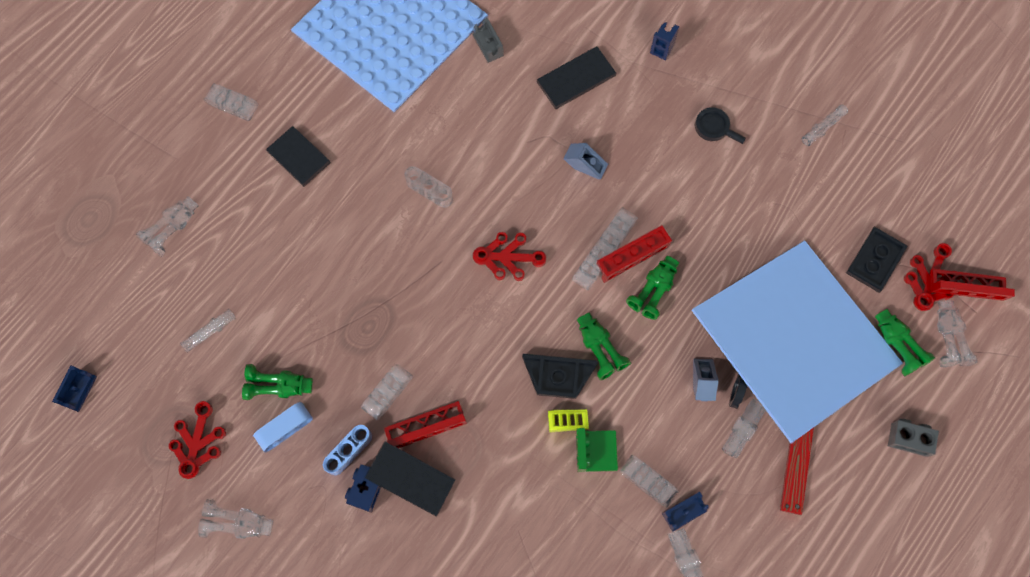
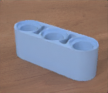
[253,402,313,452]
[323,425,372,476]

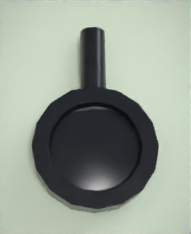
[695,107,746,144]
[729,373,747,409]

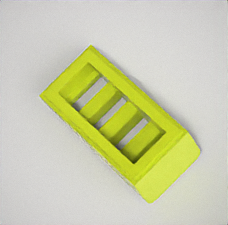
[548,409,589,432]

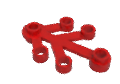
[473,232,546,281]
[904,243,960,311]
[168,401,226,479]

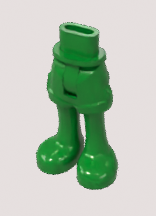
[626,256,679,320]
[875,309,935,377]
[577,313,631,381]
[242,364,313,400]

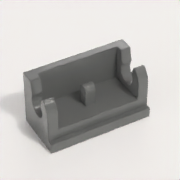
[472,18,504,63]

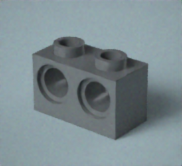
[888,419,939,457]

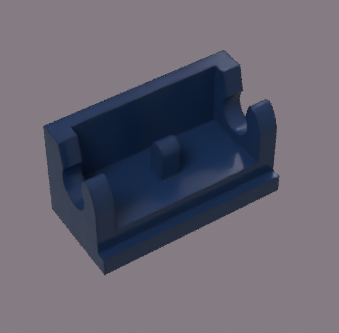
[650,22,679,61]
[52,365,97,412]
[662,492,709,532]

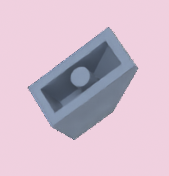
[563,143,608,179]
[693,359,718,401]

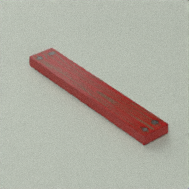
[780,427,814,515]

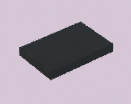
[266,126,330,187]
[846,226,908,293]

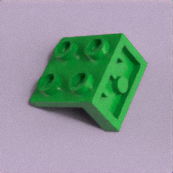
[576,428,618,472]

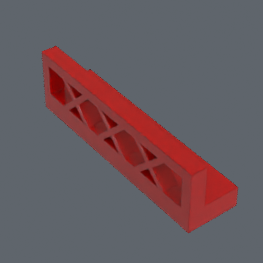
[596,225,672,283]
[930,269,1015,301]
[384,401,467,449]

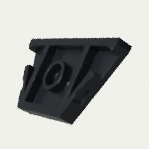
[522,354,598,399]

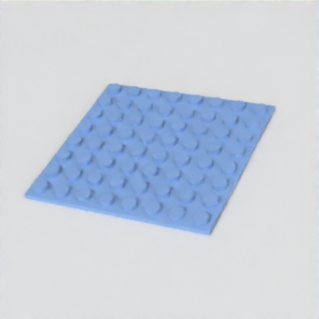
[291,0,488,112]
[692,241,903,443]

